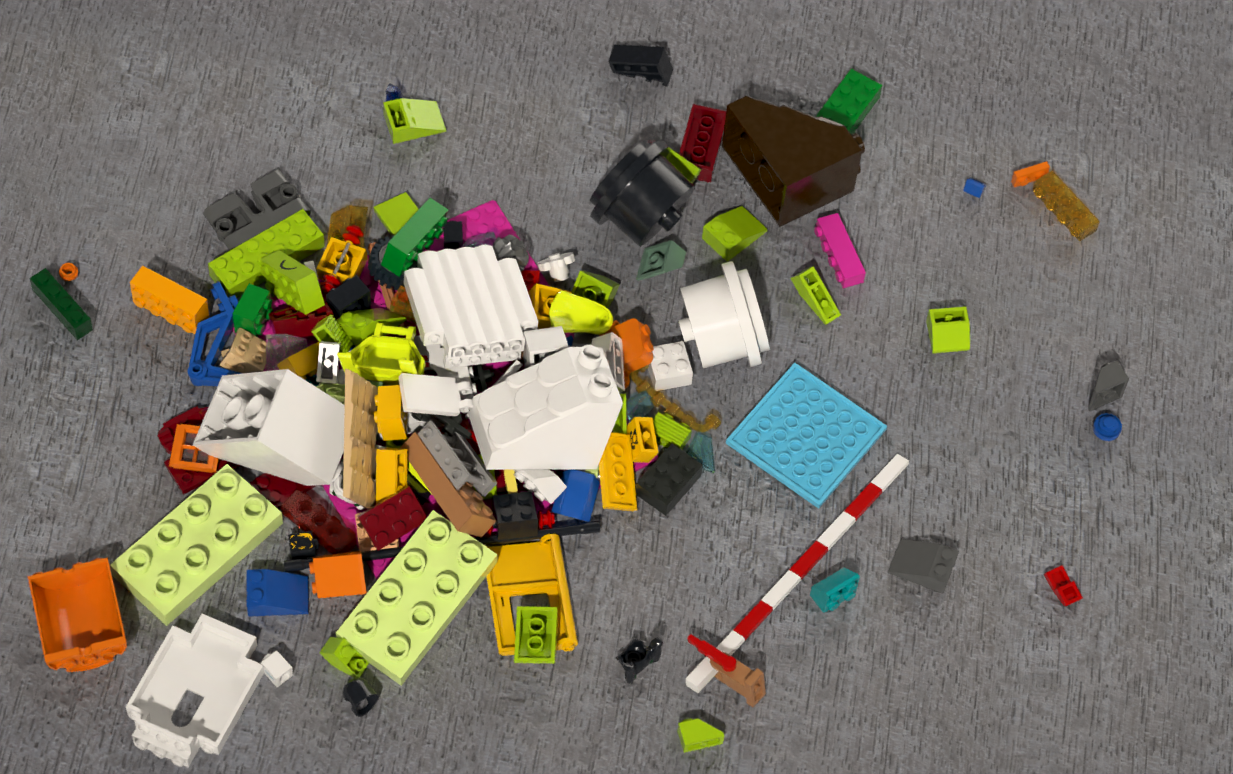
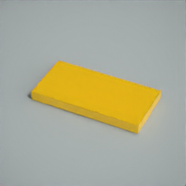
[599,432,637,512]

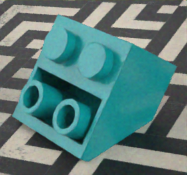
[810,568,860,613]

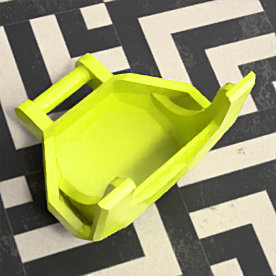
[337,323,426,385]

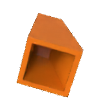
[309,551,367,598]

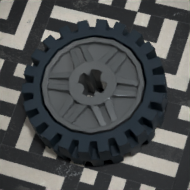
[368,236,418,290]

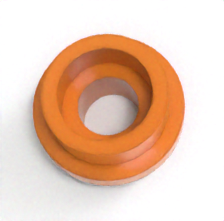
[59,263,78,281]

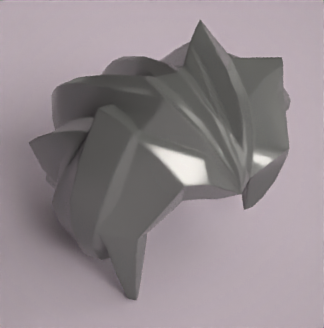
[492,234,529,272]

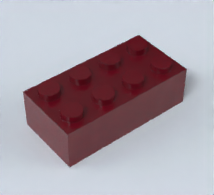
[679,104,726,183]

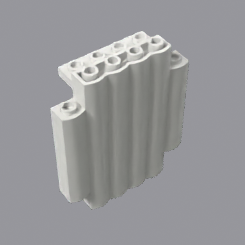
[404,245,538,368]

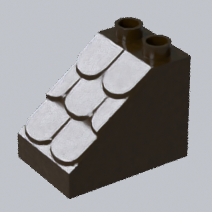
[722,96,865,227]

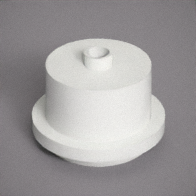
[678,261,770,368]

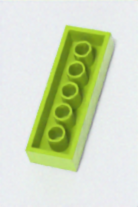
[208,209,325,298]

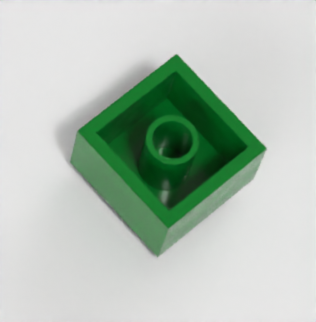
[232,283,273,337]

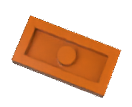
[1011,161,1050,187]

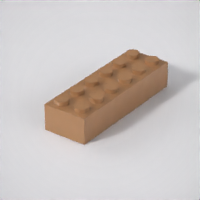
[400,432,497,537]

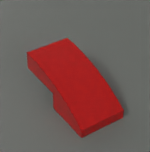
[1044,565,1083,607]

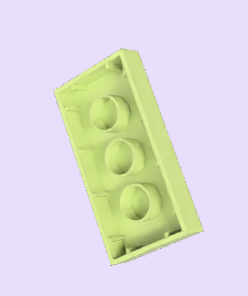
[110,464,283,626]
[336,510,497,686]

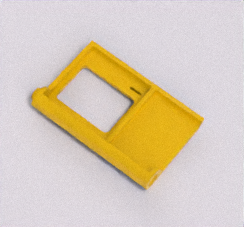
[484,534,578,656]

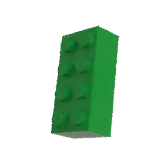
[815,69,882,134]
[381,198,448,277]

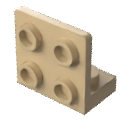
[220,328,272,373]

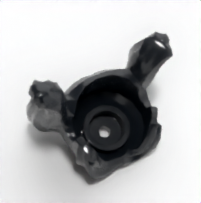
[615,637,663,684]

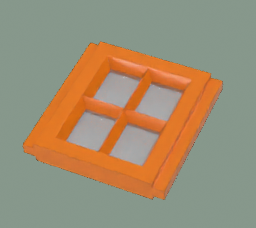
[169,424,219,473]

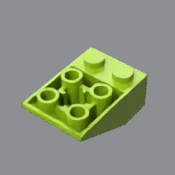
[383,98,446,144]

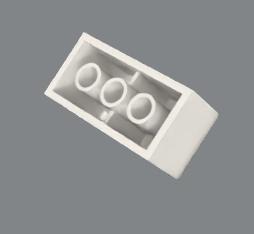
[523,326,568,369]

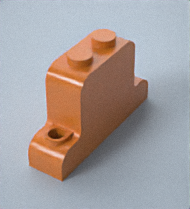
[599,318,654,389]

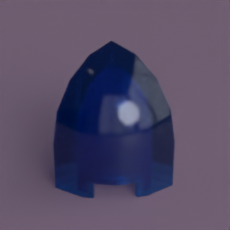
[386,83,404,102]

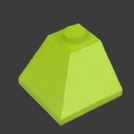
[571,270,620,308]

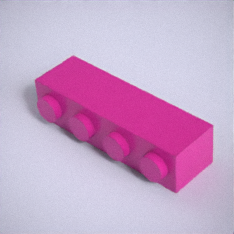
[814,213,866,288]

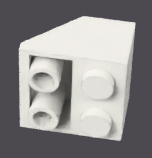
[513,469,567,504]

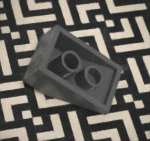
[888,539,959,594]

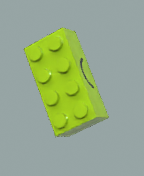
[260,250,325,315]

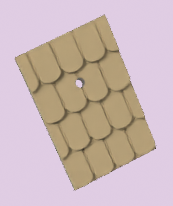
[343,368,378,509]

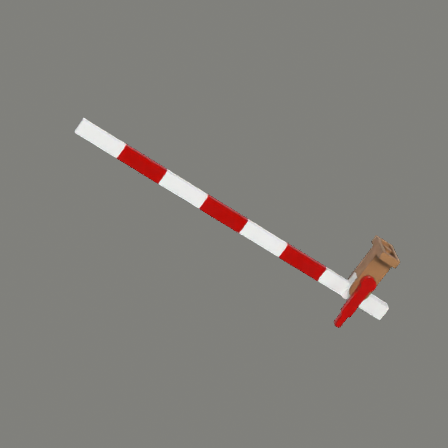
[686,454,909,707]

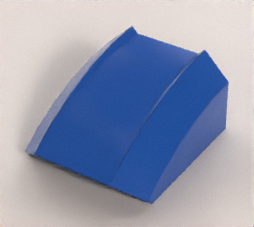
[551,469,600,522]

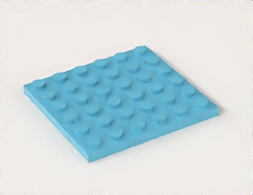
[726,363,887,509]

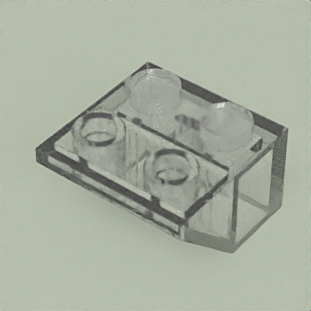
[266,334,308,377]

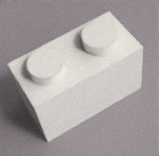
[316,341,340,384]

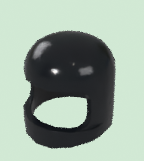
[343,677,379,717]

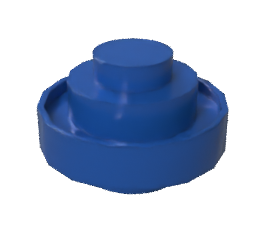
[1093,413,1122,441]

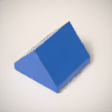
[963,178,987,198]

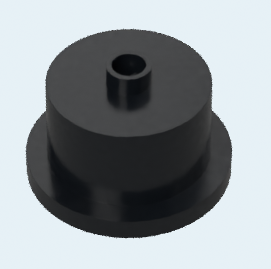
[590,140,695,247]

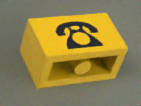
[627,417,659,463]

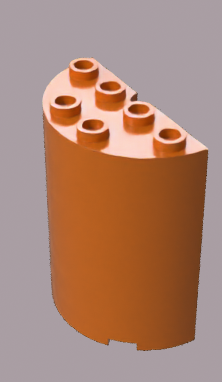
[28,557,127,672]

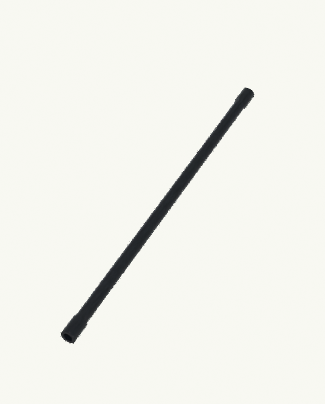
[284,521,600,572]

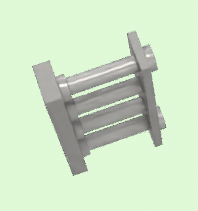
[418,420,497,497]

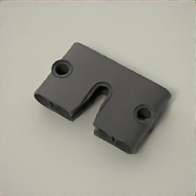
[203,170,311,251]

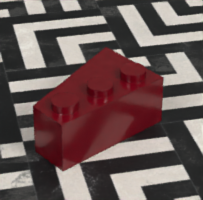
[268,298,334,341]

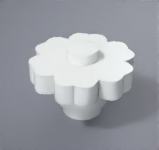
[537,252,575,282]

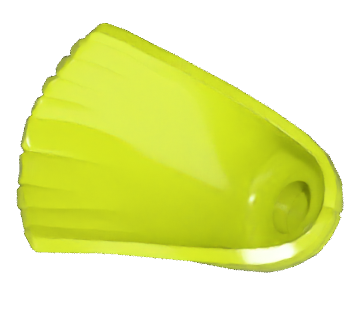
[549,290,613,335]

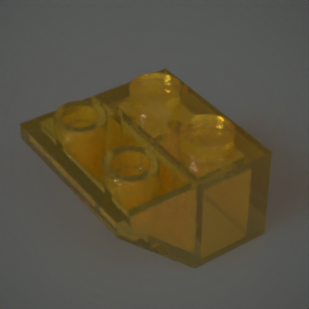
[327,205,368,249]

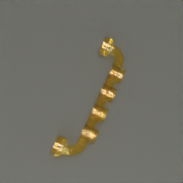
[631,365,721,432]

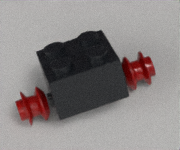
[487,491,555,540]

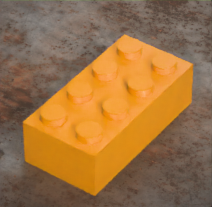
[130,265,210,334]

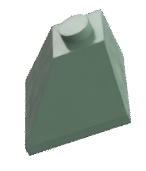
[636,240,686,281]

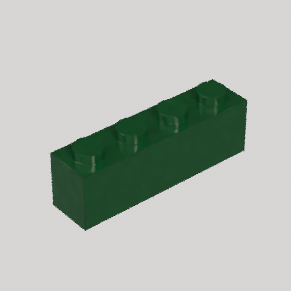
[30,268,93,340]

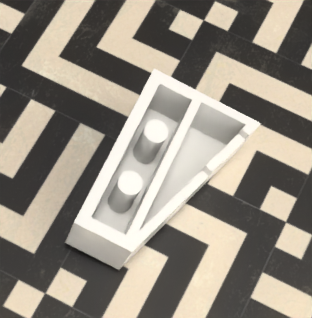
[591,332,625,393]

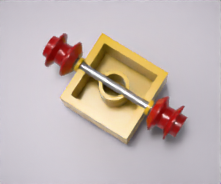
[316,225,368,294]

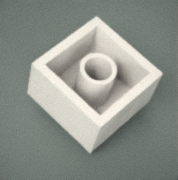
[647,341,693,392]

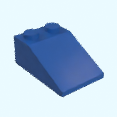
[247,569,309,616]

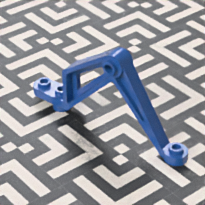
[187,282,243,386]

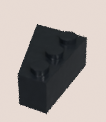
[608,44,673,87]

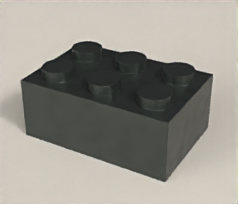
[636,444,703,516]

